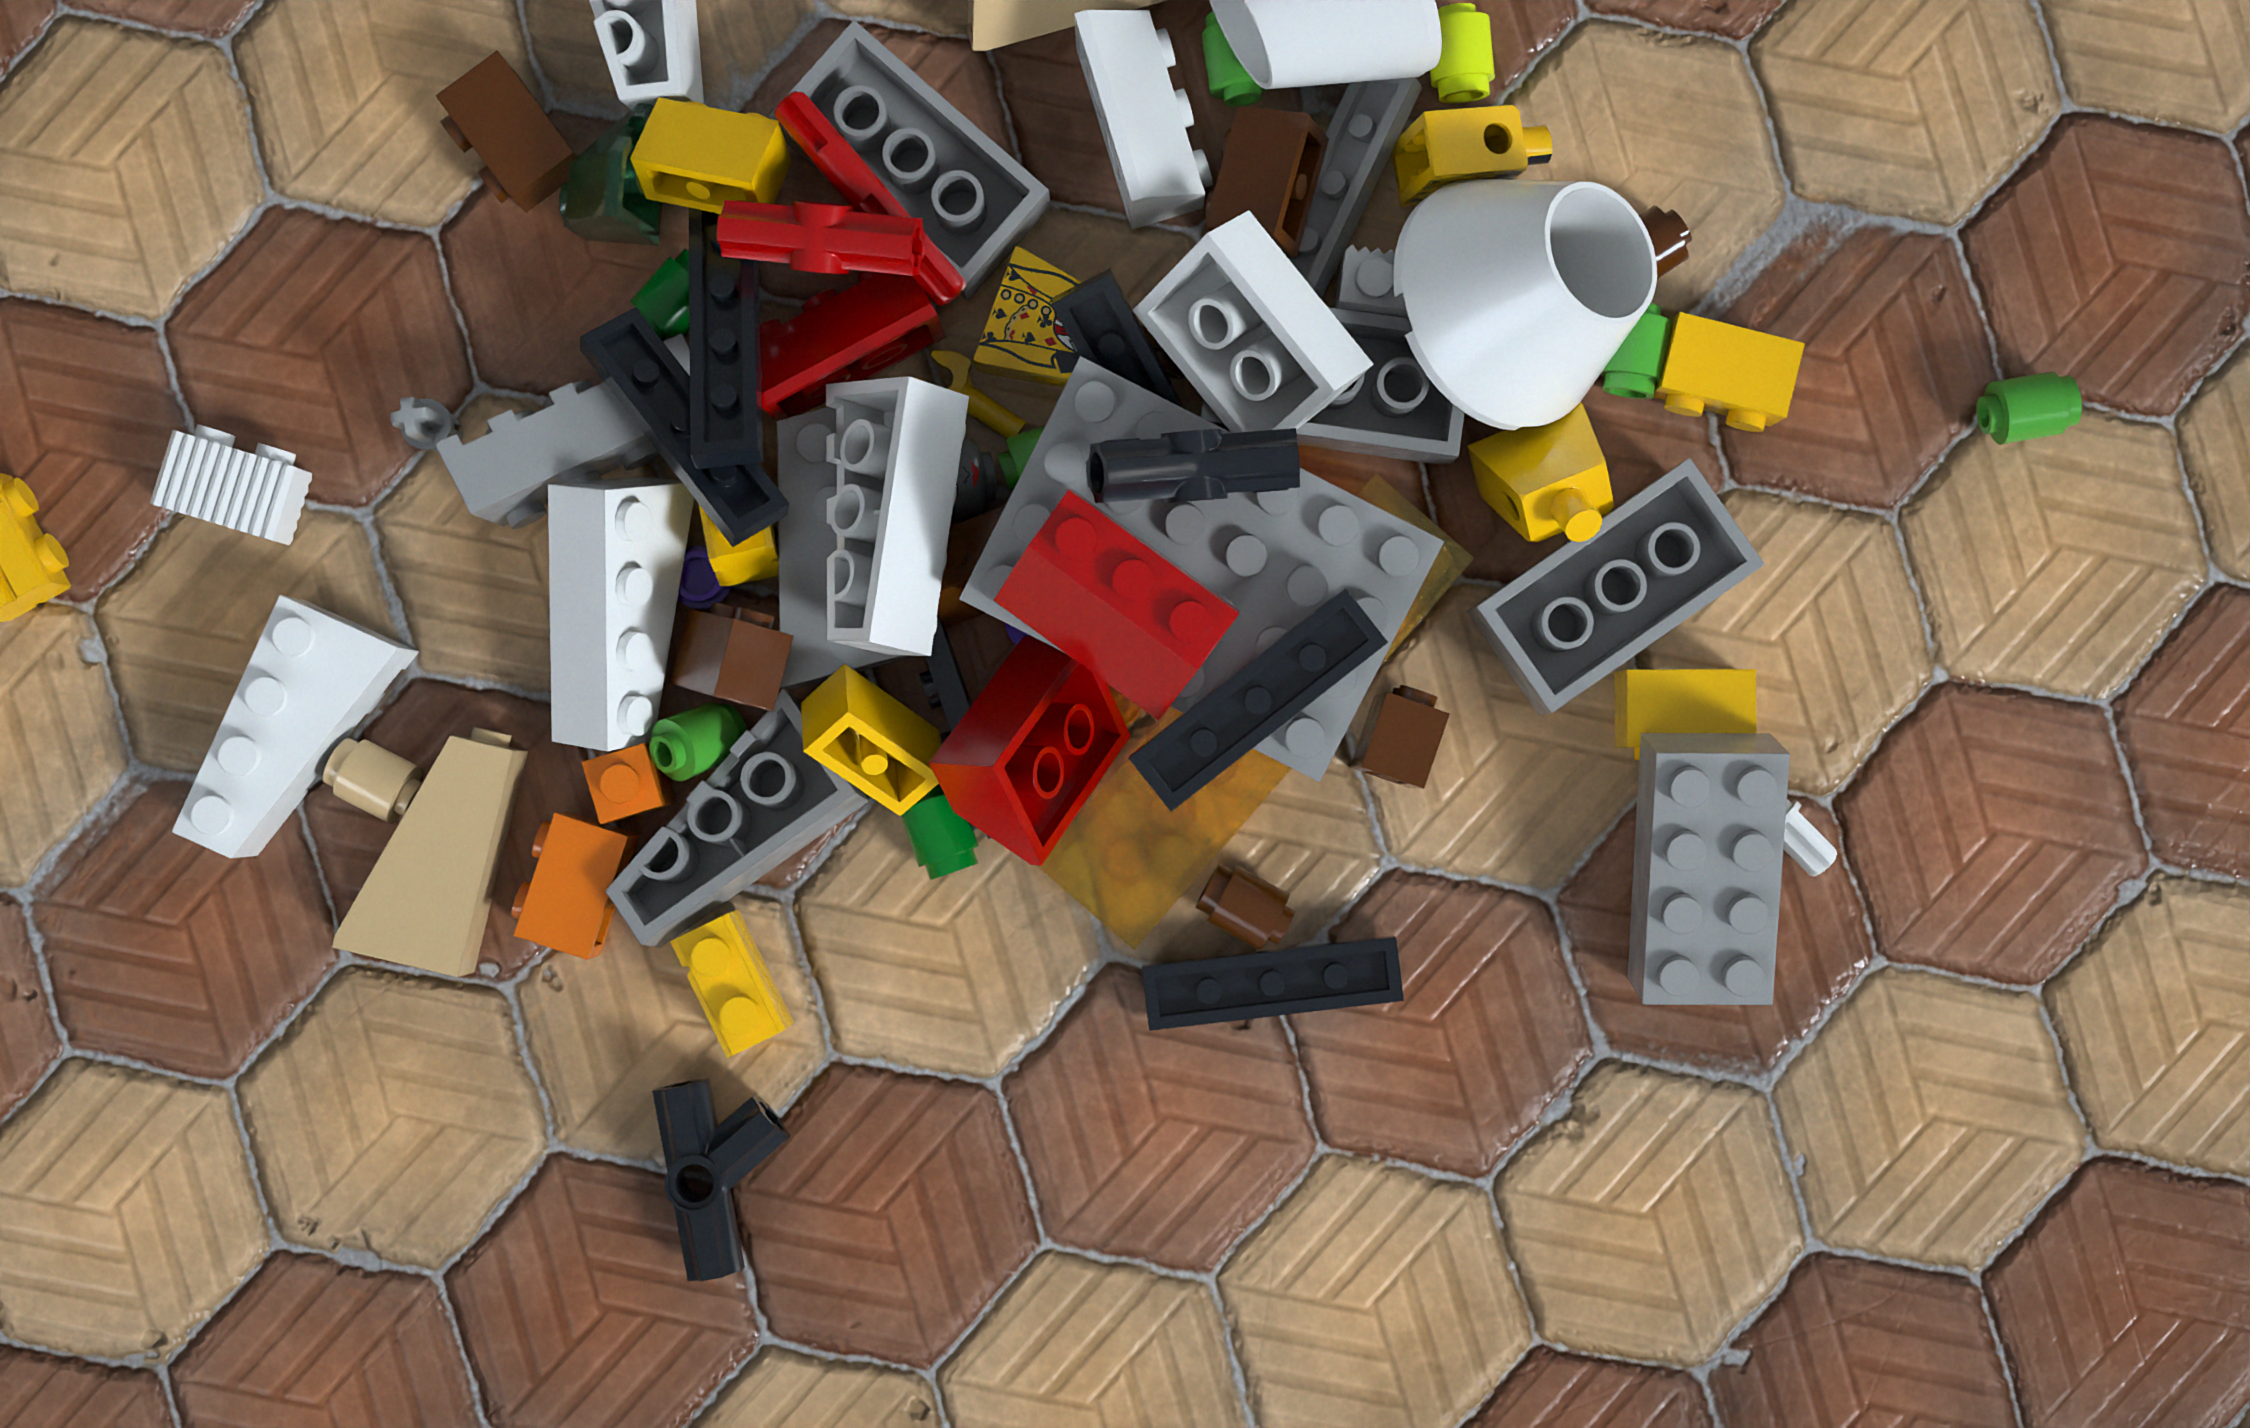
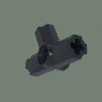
[652,1078,791,1281]

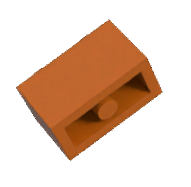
[511,812,640,960]

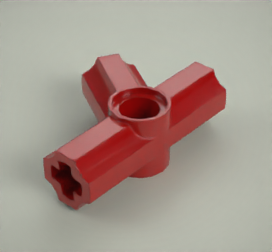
[717,200,926,276]

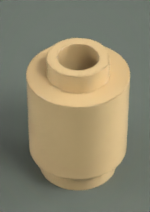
[323,738,423,824]

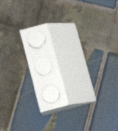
[1074,10,1213,230]
[1132,210,1374,433]

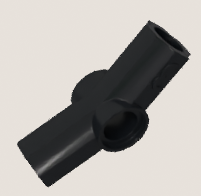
[1086,428,1300,503]

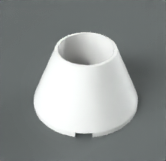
[1209,0,1442,89]
[1393,179,1657,430]

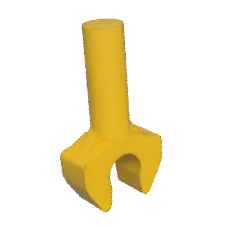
[916,350,1027,438]

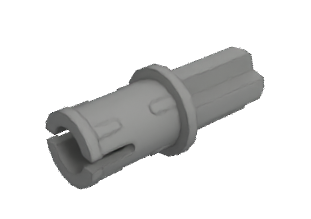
[390,396,463,453]

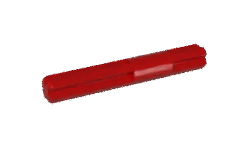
[774,91,966,306]

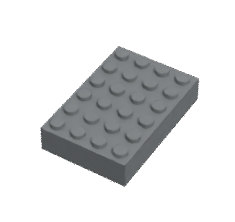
[959,356,1444,782]

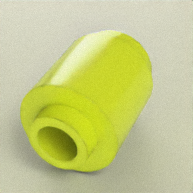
[1430,3,1495,103]

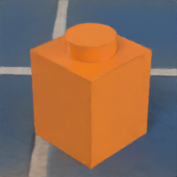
[581,743,676,824]

